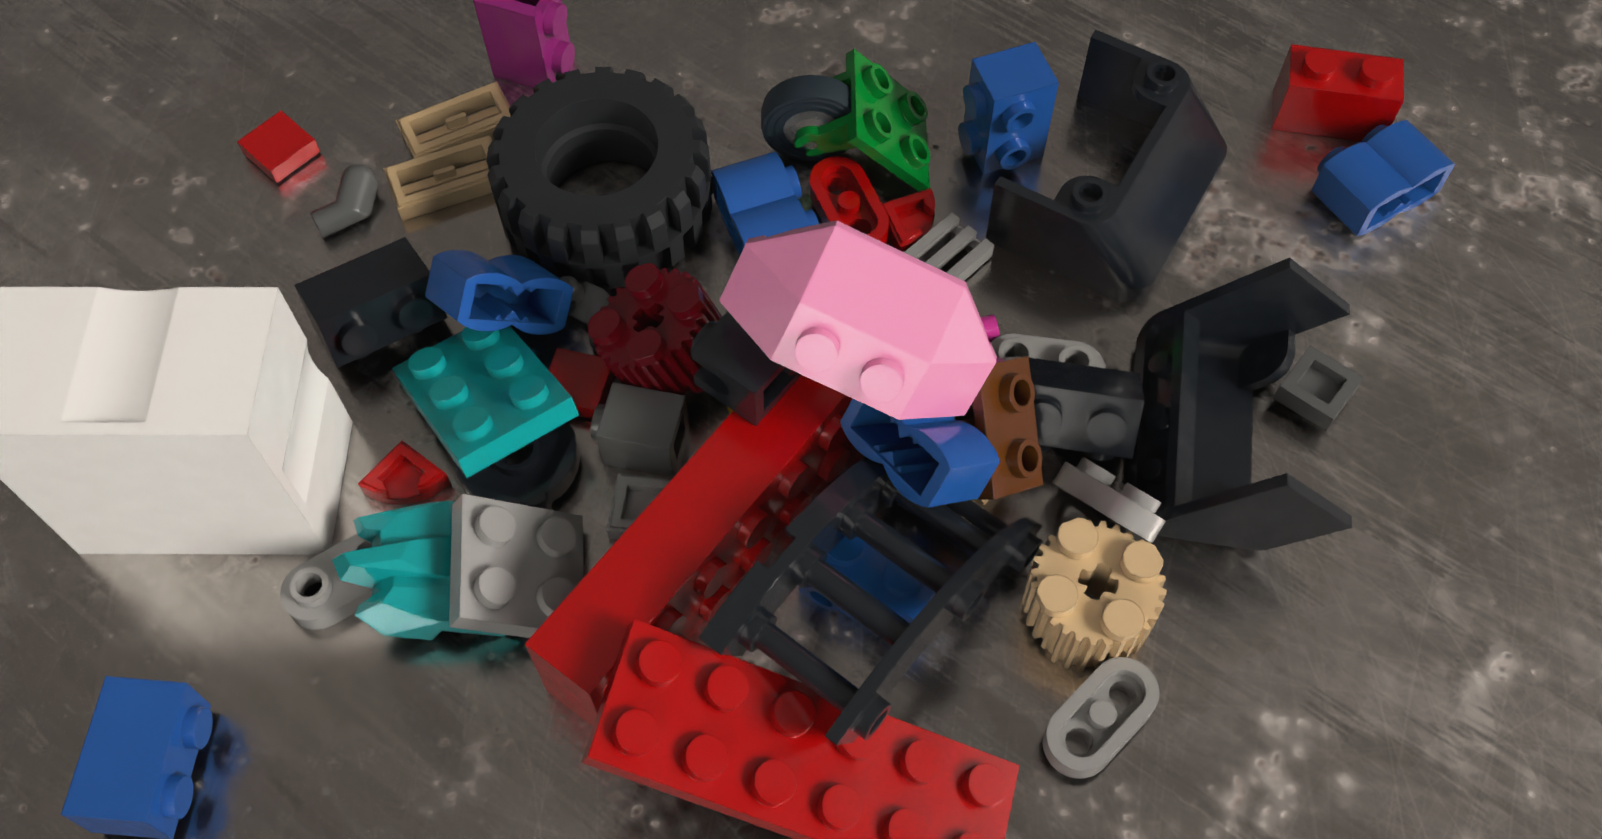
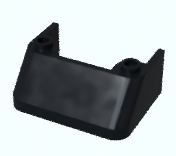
[986,30,1227,302]
[1126,257,1352,551]

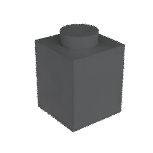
[591,382,690,478]

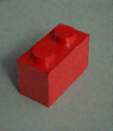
[1271,44,1404,142]

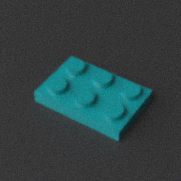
[392,326,579,478]

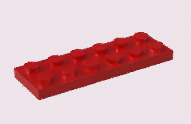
[581,619,1020,839]

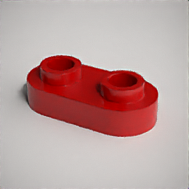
[809,156,889,244]

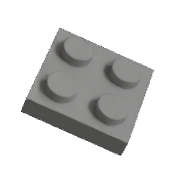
[449,494,584,638]

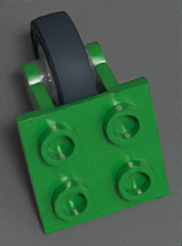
[761,49,931,191]

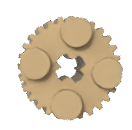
[1021,518,1167,673]

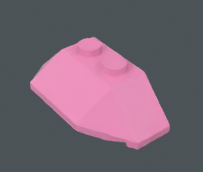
[719,220,997,420]

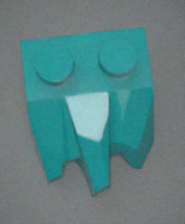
[332,500,505,640]

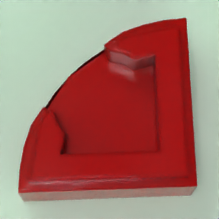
[882,188,936,252]
[358,440,451,505]

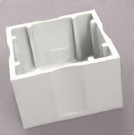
[0,287,353,555]

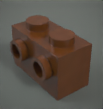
[954,356,1043,500]

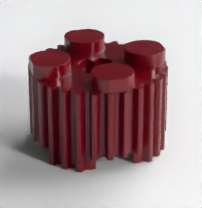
[588,263,722,396]

